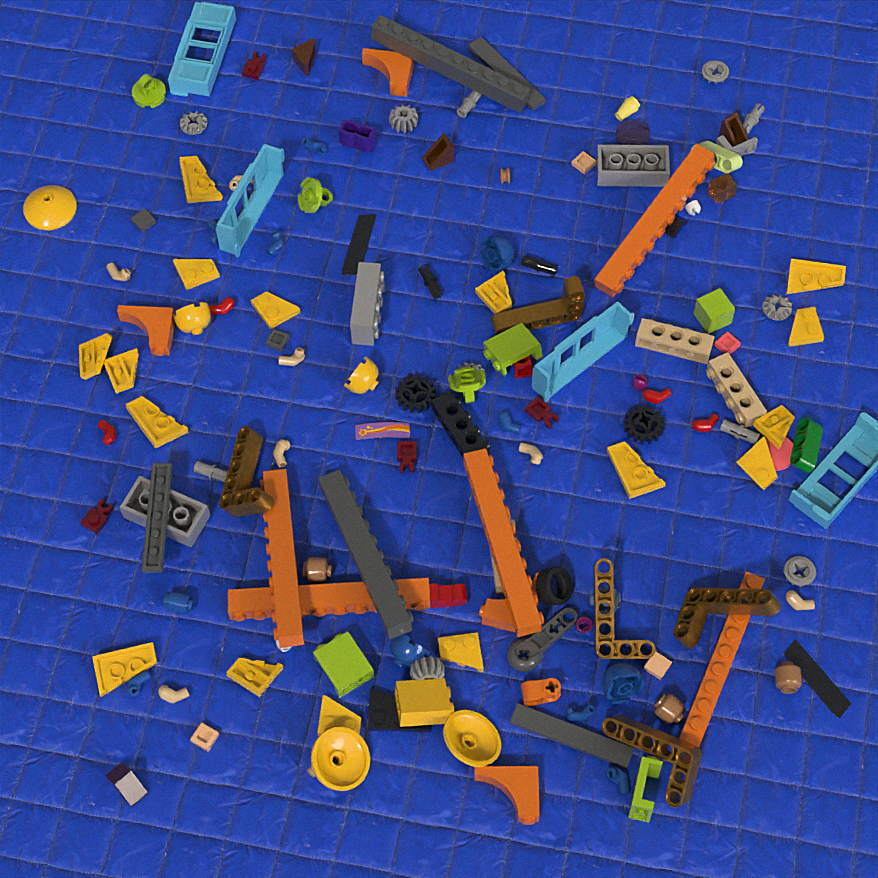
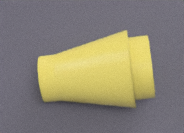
[615,96,640,121]

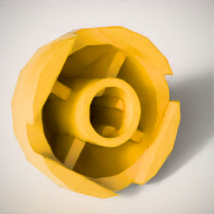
[172,302,211,335]
[343,356,379,394]

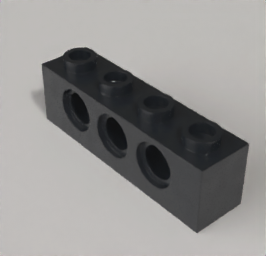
[431,391,490,458]

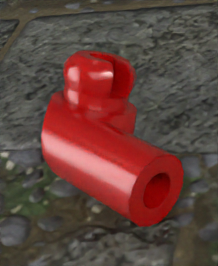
[209,297,235,315]

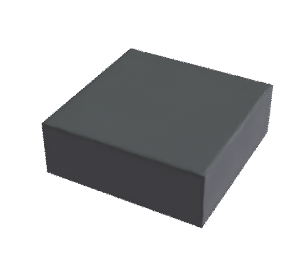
[131,209,156,232]
[265,329,290,352]

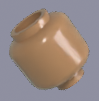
[303,557,332,583]
[774,661,802,694]
[653,693,685,724]

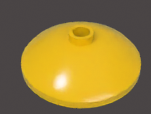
[23,185,77,230]
[443,710,501,767]
[311,727,370,791]

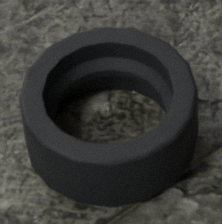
[536,567,573,606]

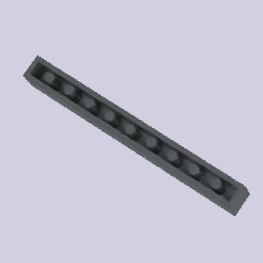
[371,15,531,113]
[318,470,414,640]

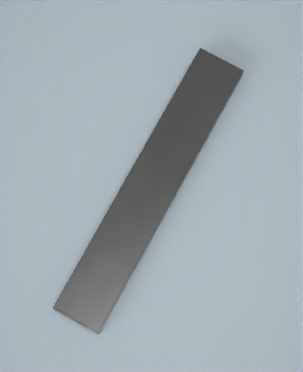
[468,37,546,111]
[142,463,173,573]
[510,703,635,769]

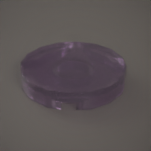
[615,119,650,145]

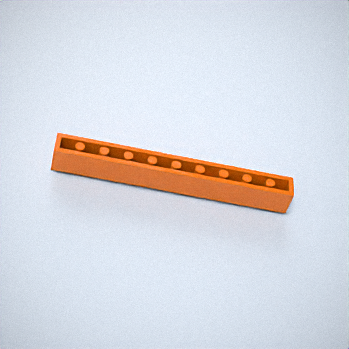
[595,143,716,298]
[463,448,544,637]
[260,469,304,648]
[679,572,765,761]
[228,578,430,621]

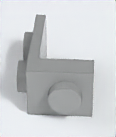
[716,135,758,156]

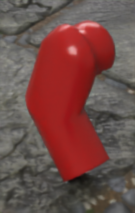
[642,388,672,404]
[691,413,719,432]
[98,419,116,446]

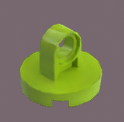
[132,74,166,108]
[298,177,333,214]
[448,367,486,403]

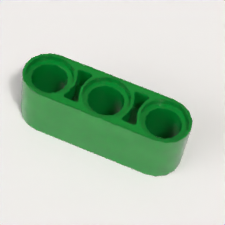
[790,417,823,474]

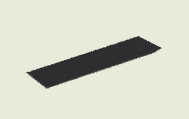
[342,214,377,275]
[784,639,851,719]

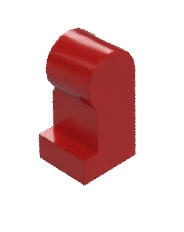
[513,356,532,379]
[430,583,468,608]

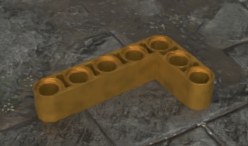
[491,276,585,335]
[219,426,274,517]
[593,558,656,659]
[673,588,781,649]
[602,714,702,808]

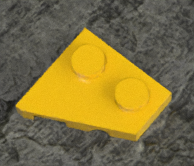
[475,271,512,314]
[251,291,301,330]
[79,333,112,380]
[104,348,139,394]

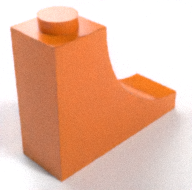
[362,48,414,97]
[117,305,175,356]
[479,572,539,636]
[474,766,540,825]

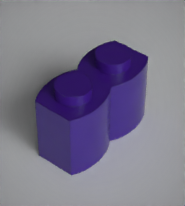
[338,120,376,153]

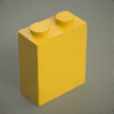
[394,678,454,727]

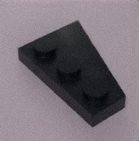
[368,689,431,732]

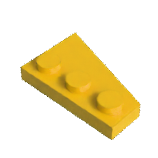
[179,156,223,203]
[786,259,846,294]
[126,396,188,449]
[607,441,666,499]
[92,642,157,697]

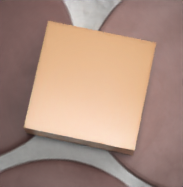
[571,151,596,175]
[644,651,672,680]
[190,722,220,751]

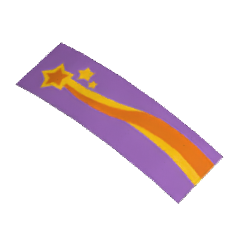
[355,422,410,440]

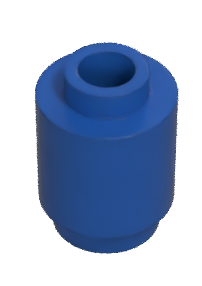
[163,591,195,614]

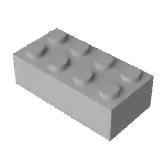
[596,145,670,187]
[350,262,385,346]
[120,476,211,548]

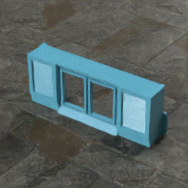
[168,2,236,96]
[216,144,285,258]
[532,301,634,403]
[788,412,878,529]

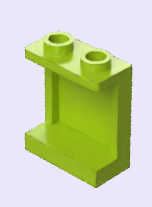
[483,323,543,376]
[313,631,374,698]
[628,756,663,823]

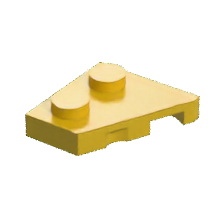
[173,259,220,290]
[788,307,825,347]
[753,405,795,449]
[736,437,778,490]
[438,632,484,672]
[227,658,283,697]
[317,695,362,736]

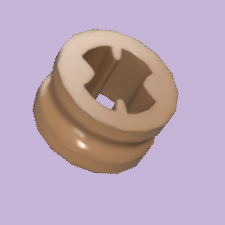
[500,168,510,184]

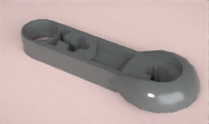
[507,608,578,672]

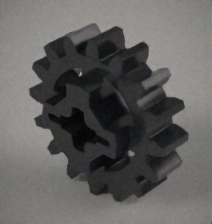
[395,374,436,414]
[623,404,665,445]

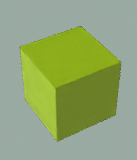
[694,288,735,334]

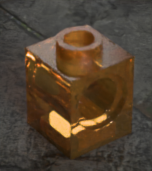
[707,173,737,204]

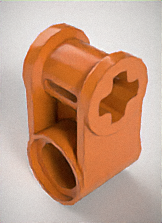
[520,678,561,706]

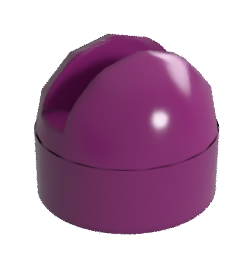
[632,374,648,391]
[575,617,592,634]

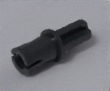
[521,255,558,276]
[418,264,443,299]

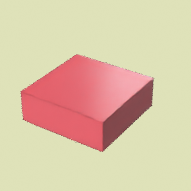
[714,331,741,355]

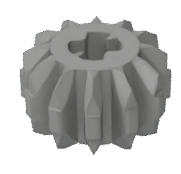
[389,103,418,134]
[410,656,445,680]

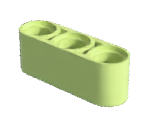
[691,141,743,173]

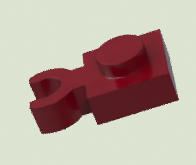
[242,51,266,80]
[524,396,559,429]
[397,441,417,474]
[80,499,114,535]

